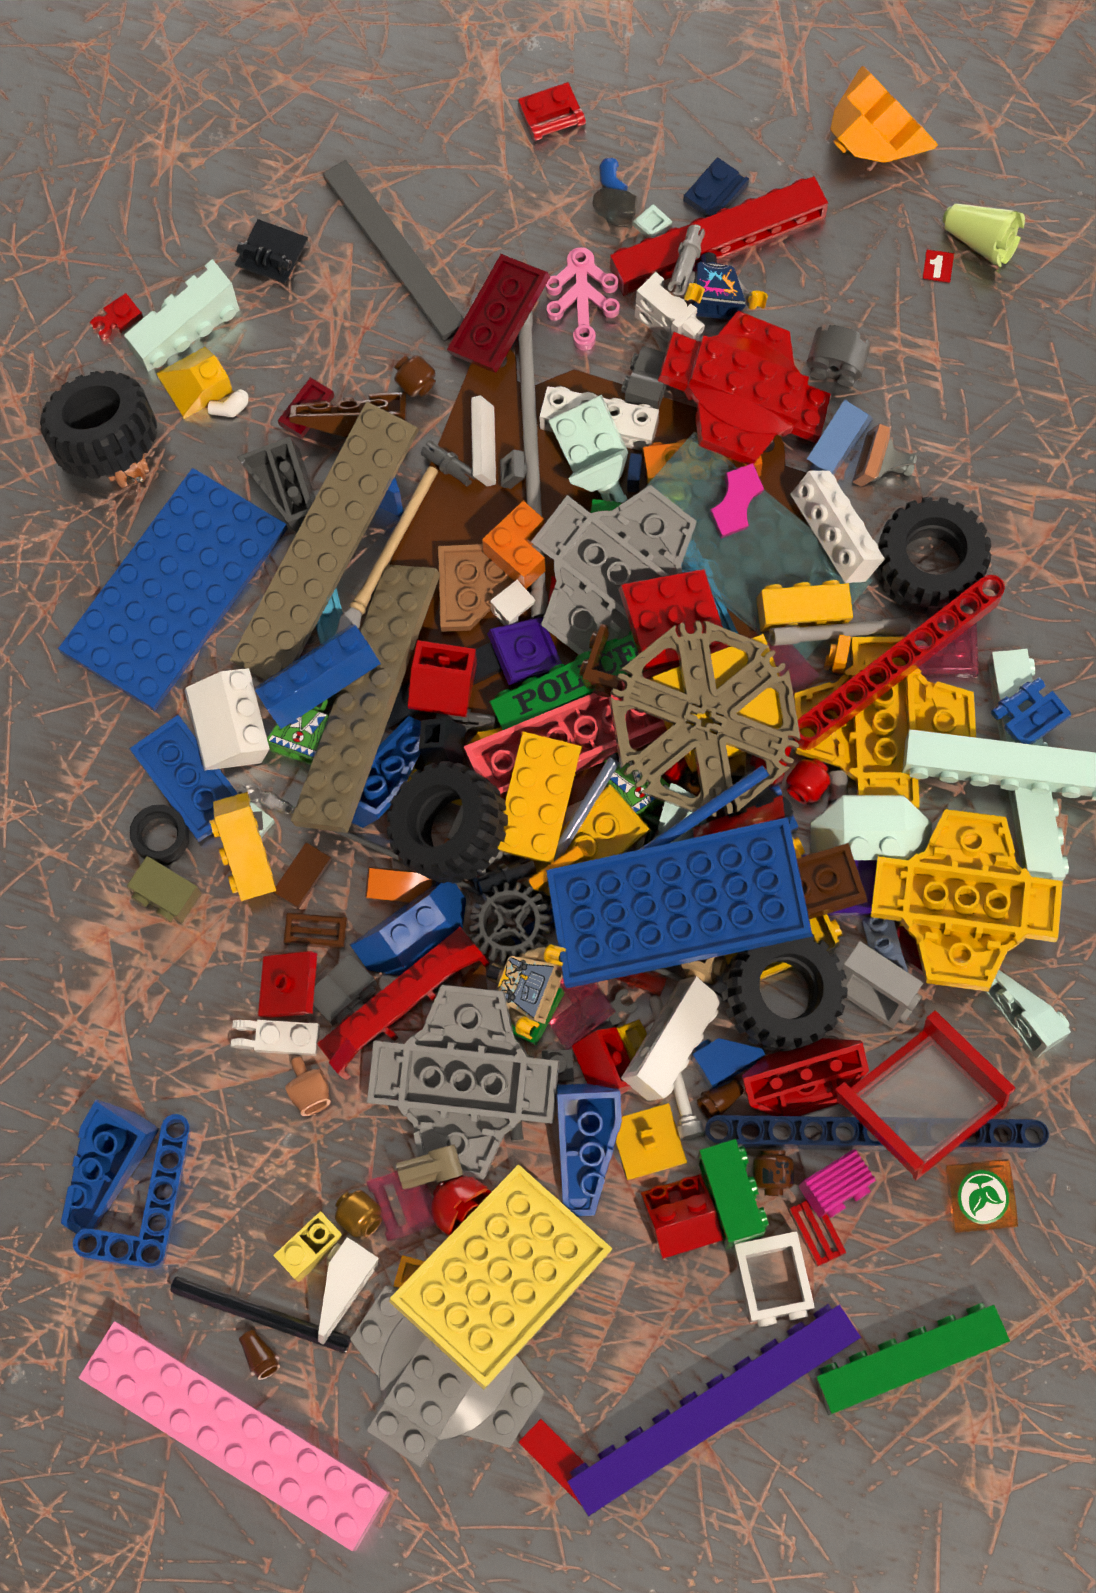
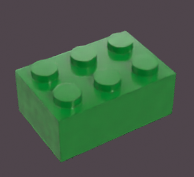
[697,1139,769,1250]

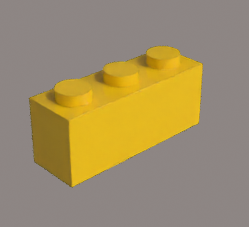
[756,580,853,632]

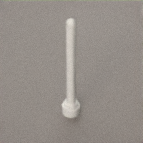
[650,995,704,1140]

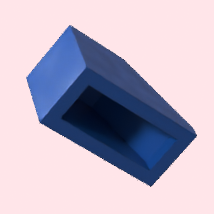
[691,1038,765,1089]

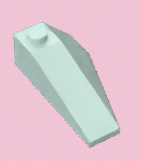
[985,970,1071,1058]

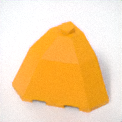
[830,66,938,163]

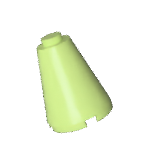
[943,203,1025,267]

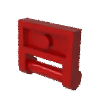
[518,82,586,142]

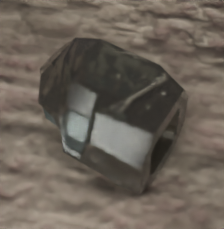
[592,188,637,228]

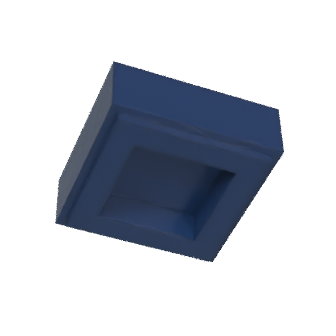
[627,453,642,493]

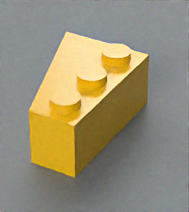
[210,791,276,901]

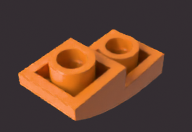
[365,867,432,902]

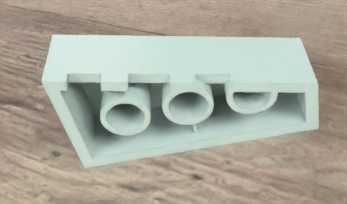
[124,259,240,372]

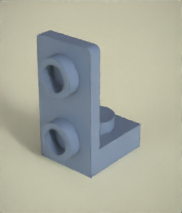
[862,917,909,973]

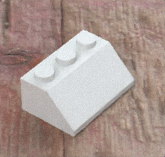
[185,668,270,771]

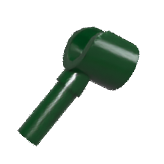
[643,811,660,846]

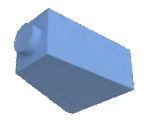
[807,400,873,475]

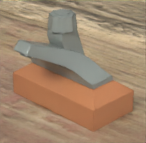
[852,424,917,487]

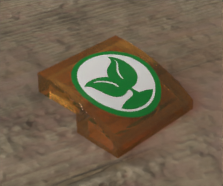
[946,1159,1018,1233]

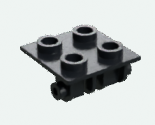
[235,219,308,284]

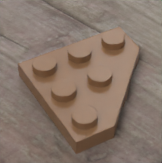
[438,544,515,632]

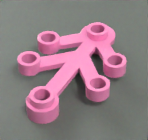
[546,248,620,350]

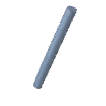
[553,757,619,862]

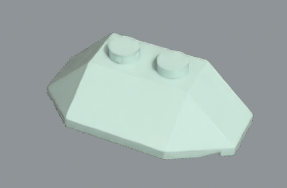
[810,795,932,860]

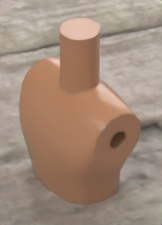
[285,1057,331,1116]

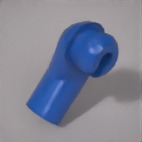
[599,158,628,197]

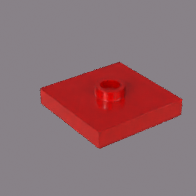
[258,951,317,1018]

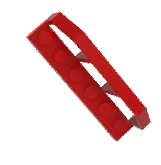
[316,927,490,1081]

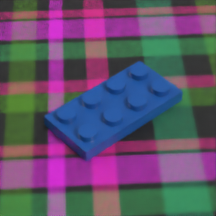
[129,715,238,842]

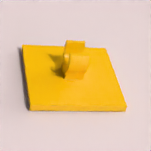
[616,1103,687,1181]

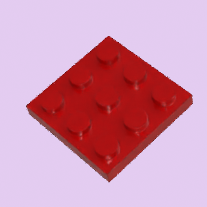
[619,569,729,671]

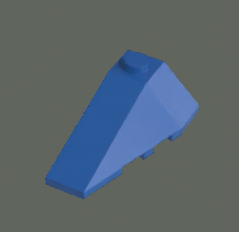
[352,716,421,828]
[61,1100,160,1240]

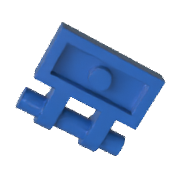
[991,677,1072,745]

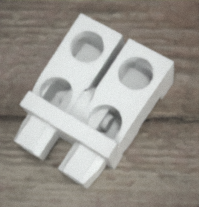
[635,272,705,342]

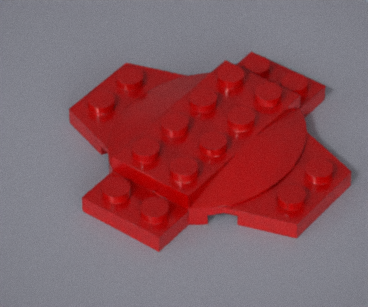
[658,311,831,465]

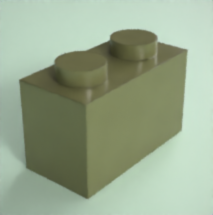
[127,856,202,924]

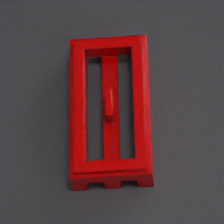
[789,1200,846,1267]

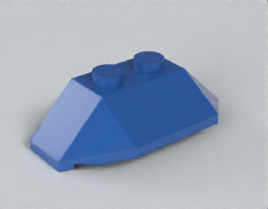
[350,882,466,976]

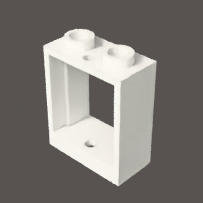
[733,1231,815,1327]

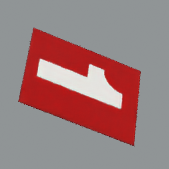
[922,249,954,283]

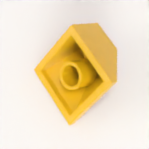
[156,347,233,419]

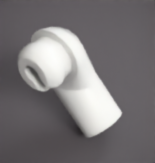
[208,389,249,417]

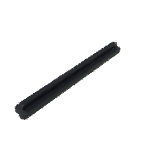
[170,1276,351,1353]

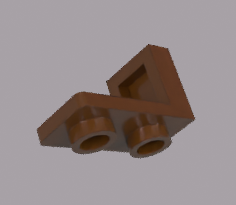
[580,624,623,698]

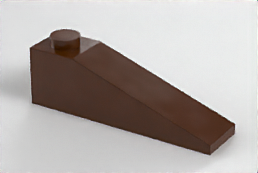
[290,392,407,438]

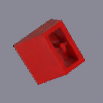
[408,640,477,718]
[641,1174,723,1259]

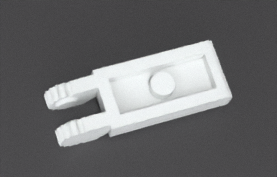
[230,1020,319,1056]

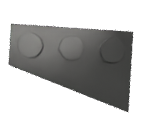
[237,436,315,534]

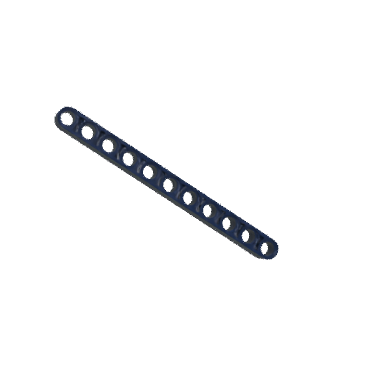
[704,1115,1049,1153]

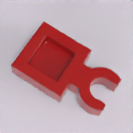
[90,293,144,340]

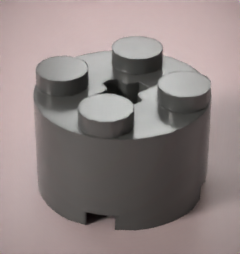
[807,325,871,387]

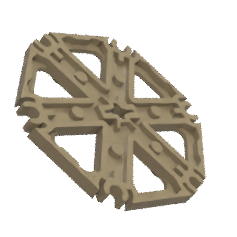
[609,620,801,817]

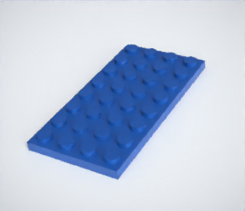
[58,468,288,712]
[546,817,813,988]

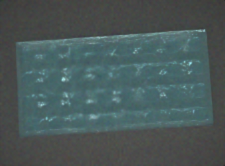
[644,432,873,668]

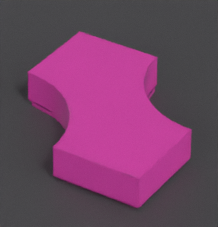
[709,463,764,538]

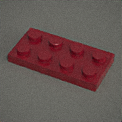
[447,254,550,373]

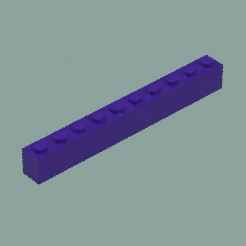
[567,1304,861,1517]

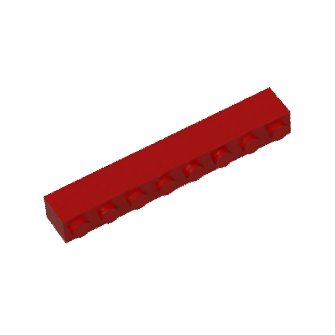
[610,176,828,296]

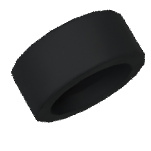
[130,805,189,864]

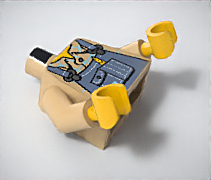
[487,944,566,1040]

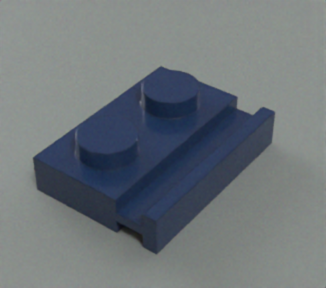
[683,157,749,216]

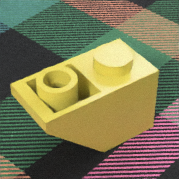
[273,1211,342,1282]

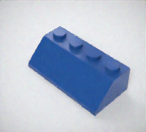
[254,624,381,729]

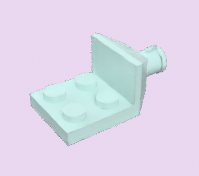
[548,395,628,503]

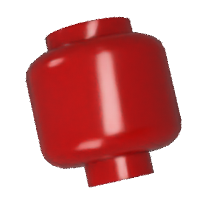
[786,759,831,804]

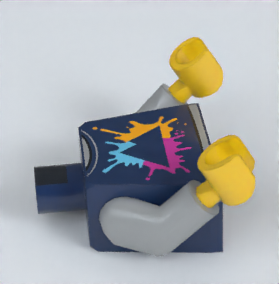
[682,252,768,320]

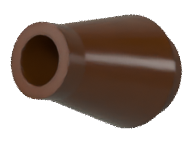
[697,1078,744,1119]
[239,1330,280,1380]

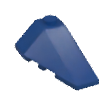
[557,1084,622,1216]

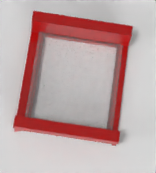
[835,1010,1016,1181]

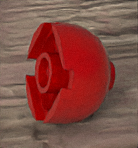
[431,1175,491,1237]

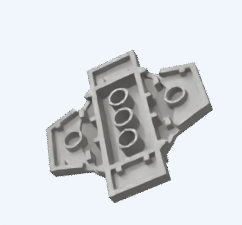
[531,485,697,655]
[367,985,560,1180]
[350,1285,545,1468]

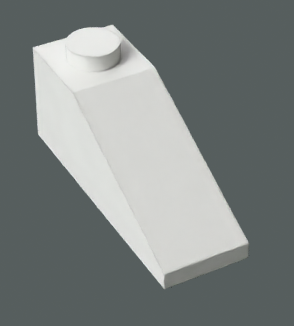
[318,1237,379,1344]

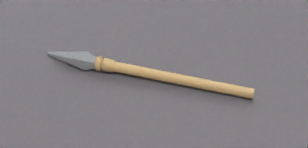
[335,466,438,635]

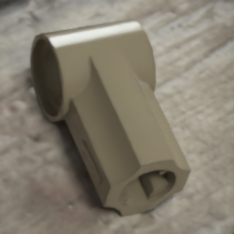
[396,1144,463,1190]

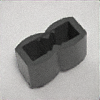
[621,346,667,409]
[313,954,377,1026]

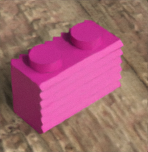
[798,1149,876,1218]

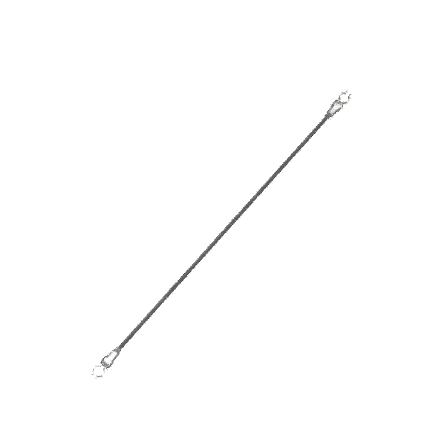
[239,784,839,1039]

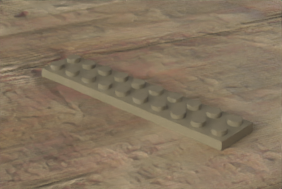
[229,401,420,680]
[291,565,440,833]

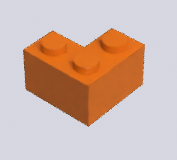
[482,500,545,589]

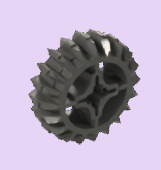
[469,883,552,965]

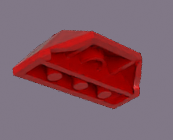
[742,1038,869,1116]

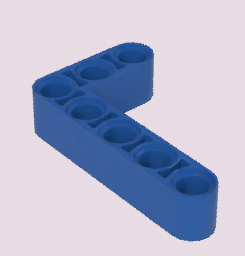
[73,1114,191,1270]

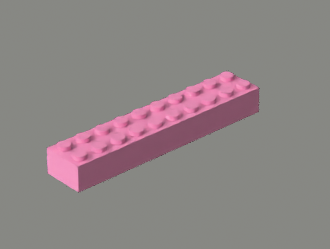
[79,1321,390,1551]

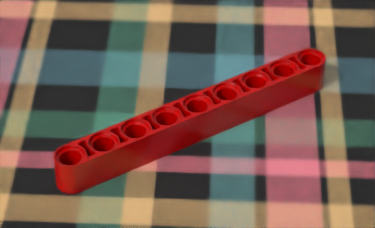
[793,575,1005,750]

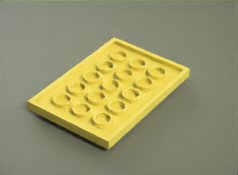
[389,1164,612,1390]

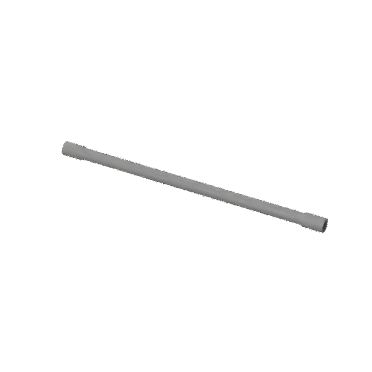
[518,311,548,619]

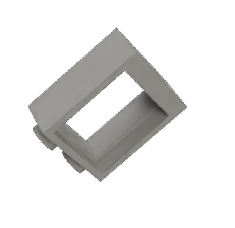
[840,941,923,1029]

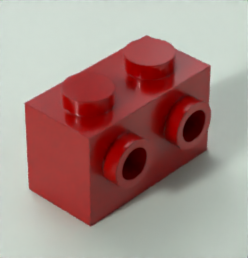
[572,1027,632,1095]

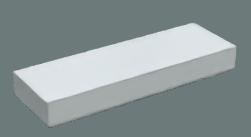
[471,395,496,486]

